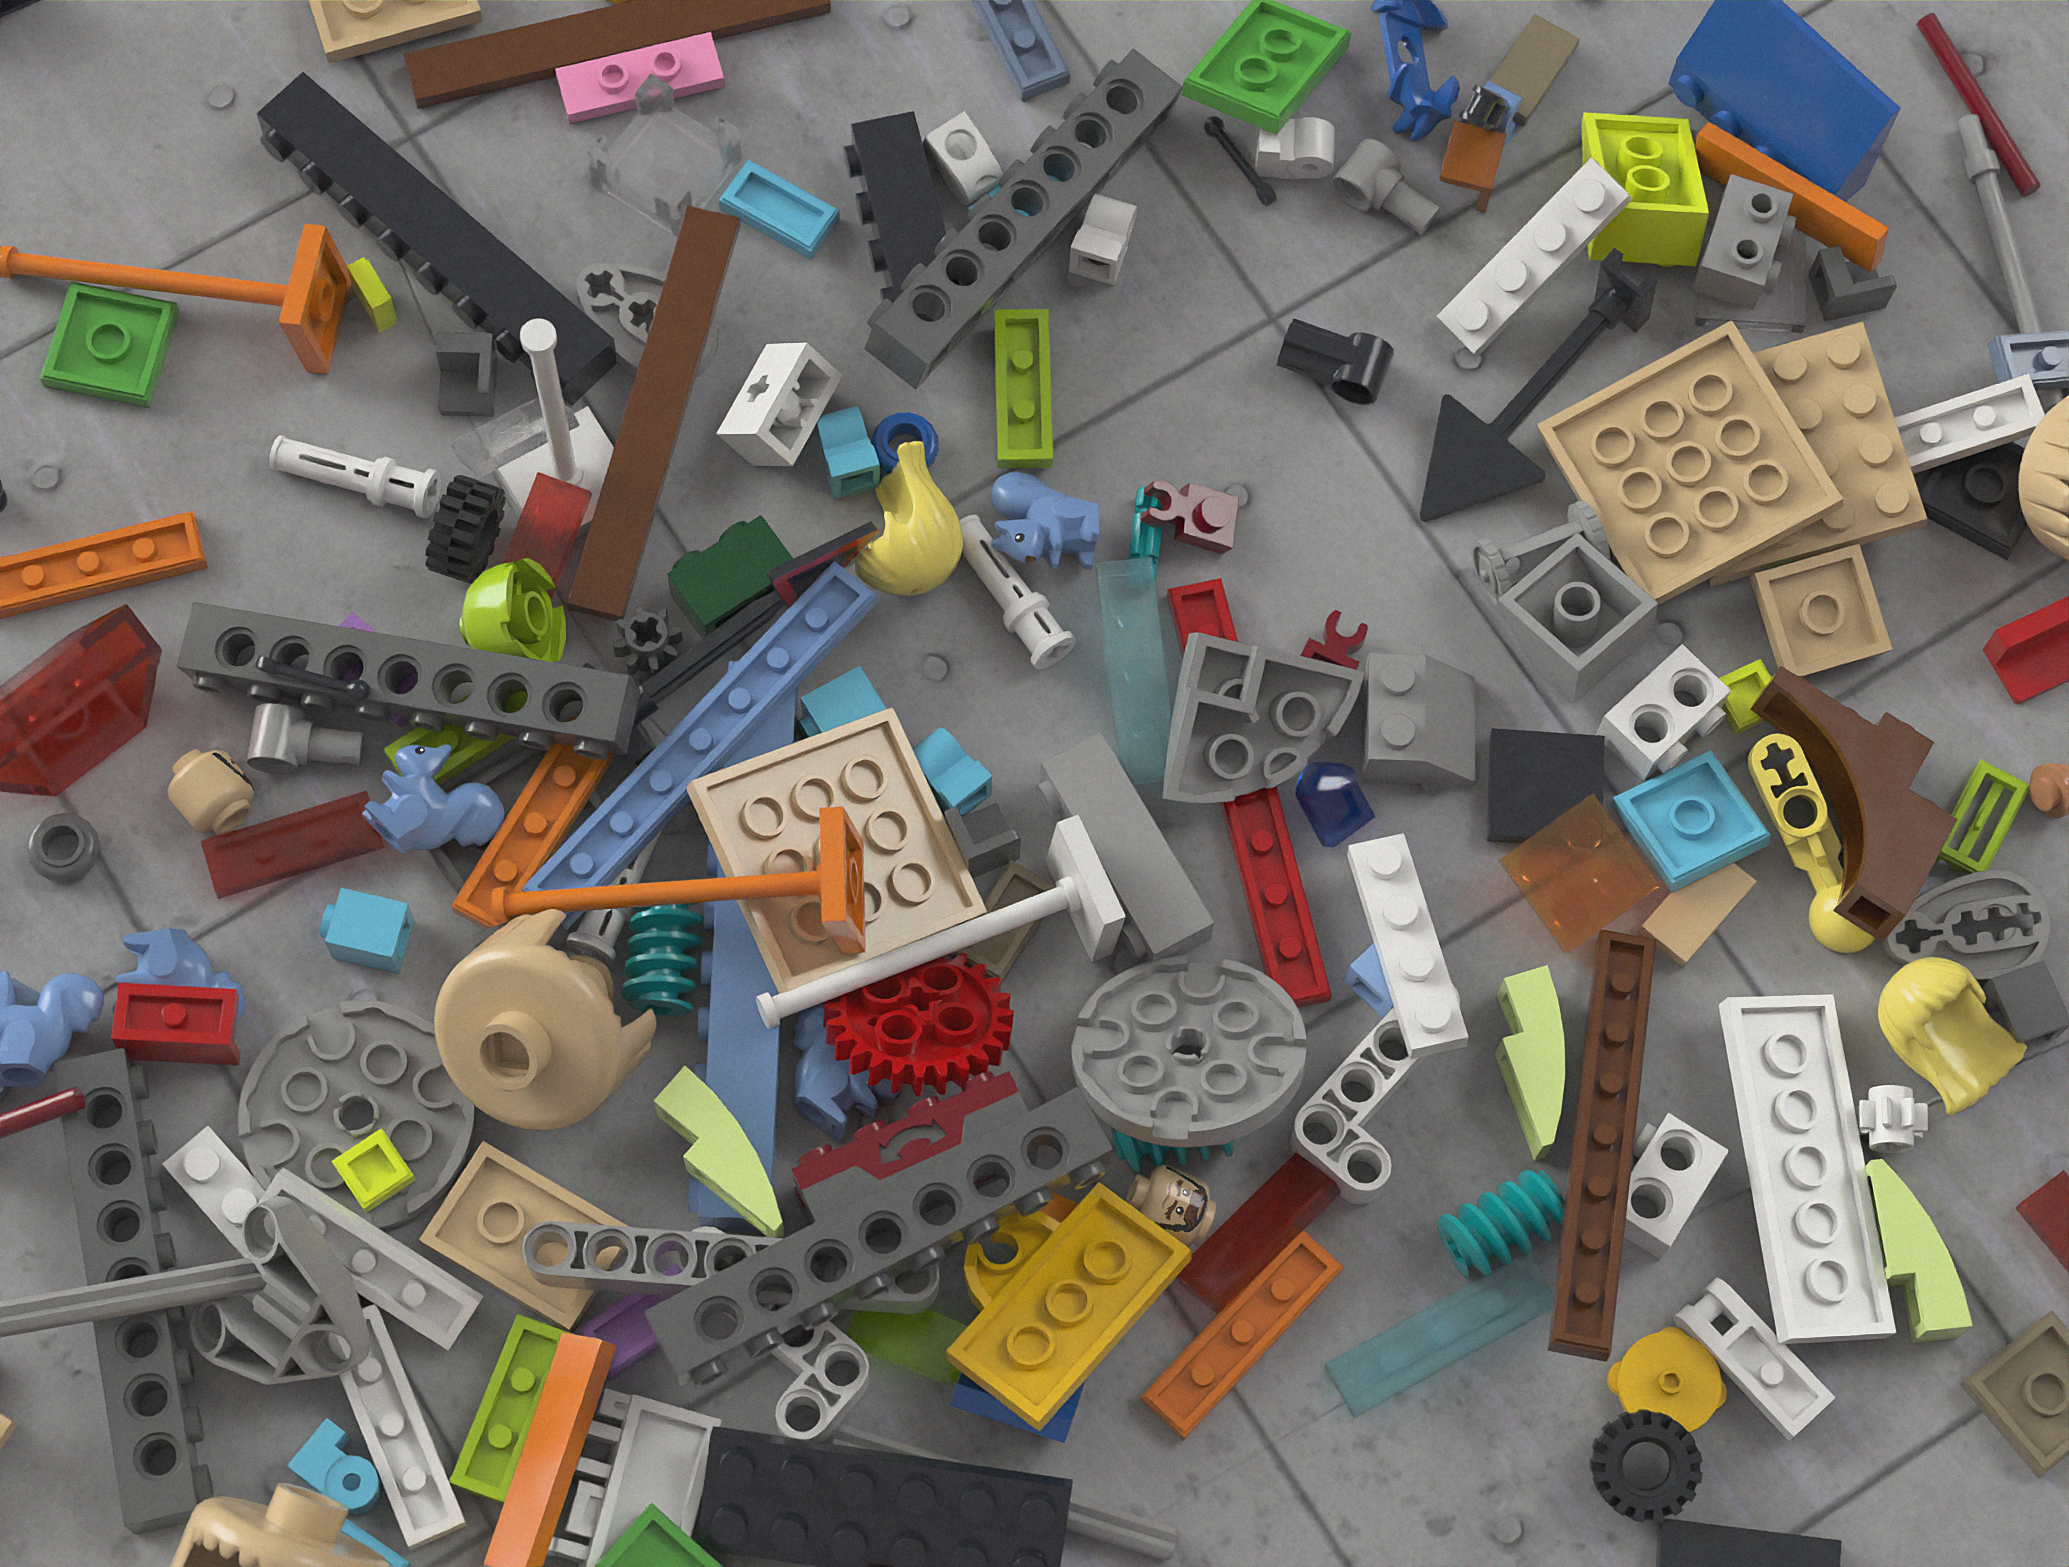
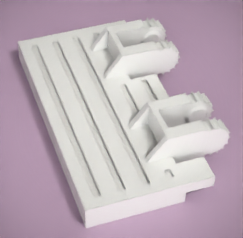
[546,1388,722,1567]

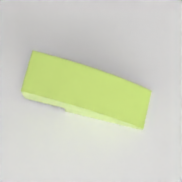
[1495,965,1565,1161]
[654,1066,784,1238]
[1865,1159,1973,1343]

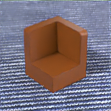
[1439,120,1507,212]

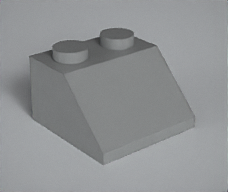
[1497,532,1658,703]
[1362,652,1475,786]

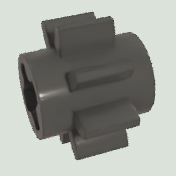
[612,605,683,676]

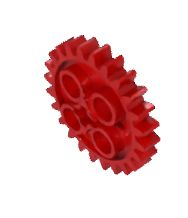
[823,953,1014,1097]

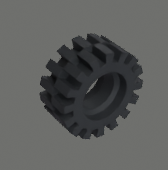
[425,474,506,584]
[1590,1409,1703,1522]

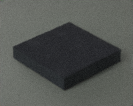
[1919,442,2027,560]
[1487,728,1605,848]

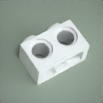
[1596,644,1731,781]
[1624,1113,1729,1259]

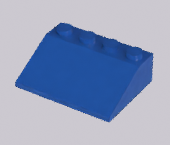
[1668,0,1901,202]

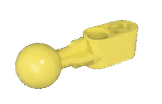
[1748,734,1876,953]

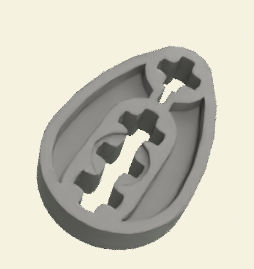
[576,262,719,379]
[1881,870,2051,981]

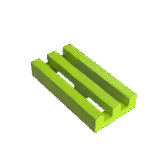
[1935,759,2030,874]

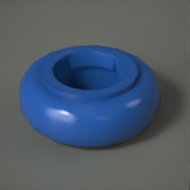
[871,412,939,474]

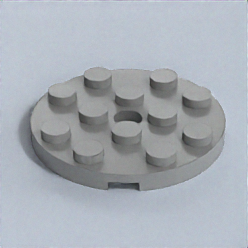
[1071,955,1307,1147]
[238,1000,477,1230]

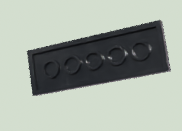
[696,1426,1073,1567]

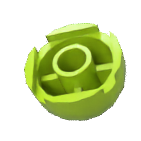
[460,558,566,662]

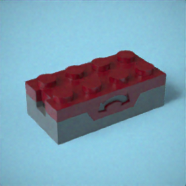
[792,1071,1038,1240]

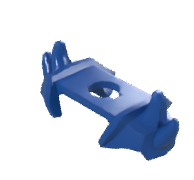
[1371,0,1460,142]

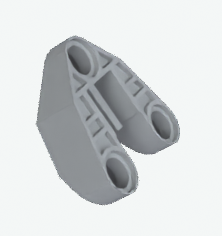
[189,1196,371,1385]

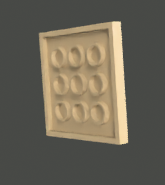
[1537,320,1843,605]
[1708,322,1927,587]
[686,707,987,994]

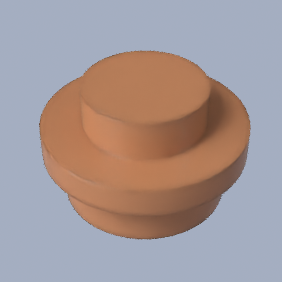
[2029,762,2069,819]

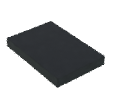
[1656,1518,1842,1567]

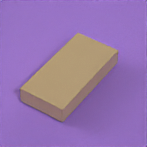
[1638,863,1757,968]

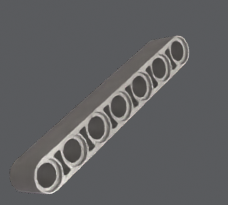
[522,1221,940,1314]

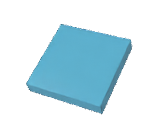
[1612,750,1771,893]

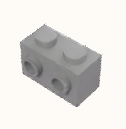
[1691,174,1797,310]

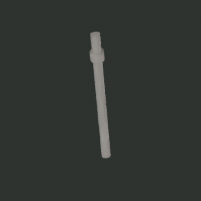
[1958,114,2064,413]

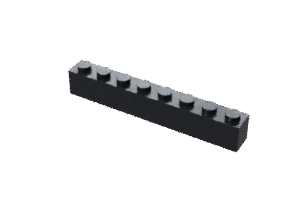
[256,72,617,406]

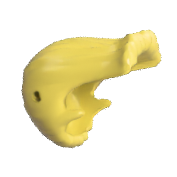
[855,441,963,596]
[1878,957,2027,1116]

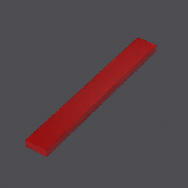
[1166,578,1332,1008]

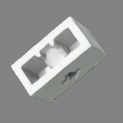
[716,343,843,466]

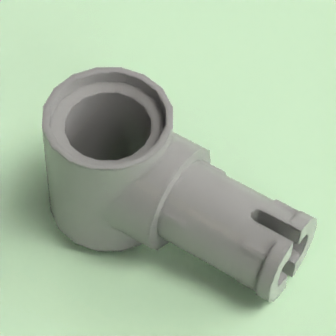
[1331,139,1440,235]
[246,703,365,775]

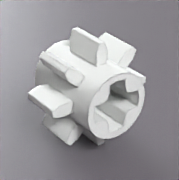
[1854,1085,1928,1153]

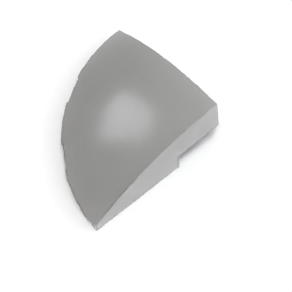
[1162,632,1365,803]

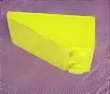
[1582,112,1709,267]

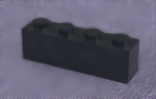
[843,111,960,322]

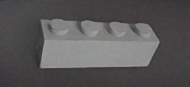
[1036,732,1215,962]

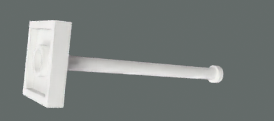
[491,319,614,554]
[756,815,1126,1029]

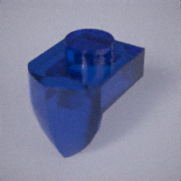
[1295,761,1376,848]

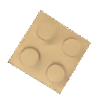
[1749,544,1893,677]

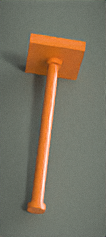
[0,223,352,375]
[492,806,866,954]

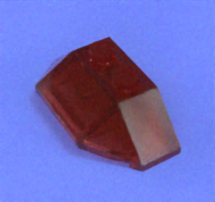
[0,604,162,797]

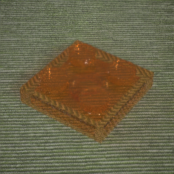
[1498,793,1660,953]

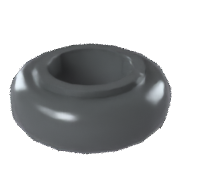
[27,813,100,882]

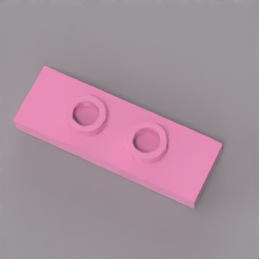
[555,32,725,124]

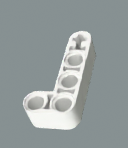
[1289,984,1460,1205]
[679,1226,870,1442]

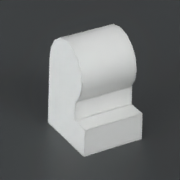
[923,111,1003,206]
[1255,117,1335,179]
[1069,194,1138,286]

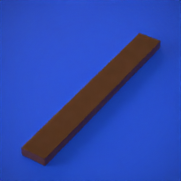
[403,0,831,109]
[567,205,741,621]
[1547,929,1656,1362]

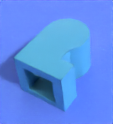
[815,405,880,499]
[912,727,992,817]
[287,1418,383,1515]

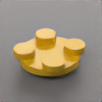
[1607,1327,1727,1446]

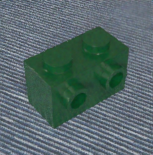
[667,515,793,639]

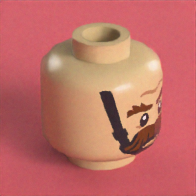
[167,749,254,835]
[1125,1165,1216,1246]

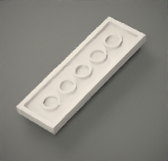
[1719,994,1896,1344]

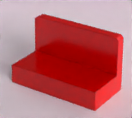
[1982,596,2069,704]
[111,983,241,1065]

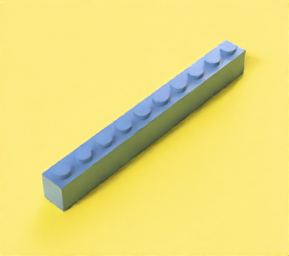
[688,661,798,1232]

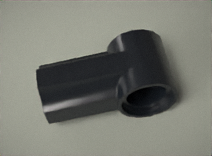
[1277,318,1394,405]

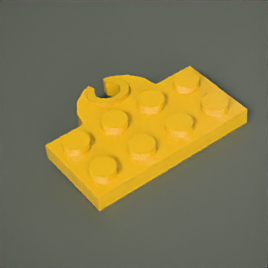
[946,1182,1191,1431]

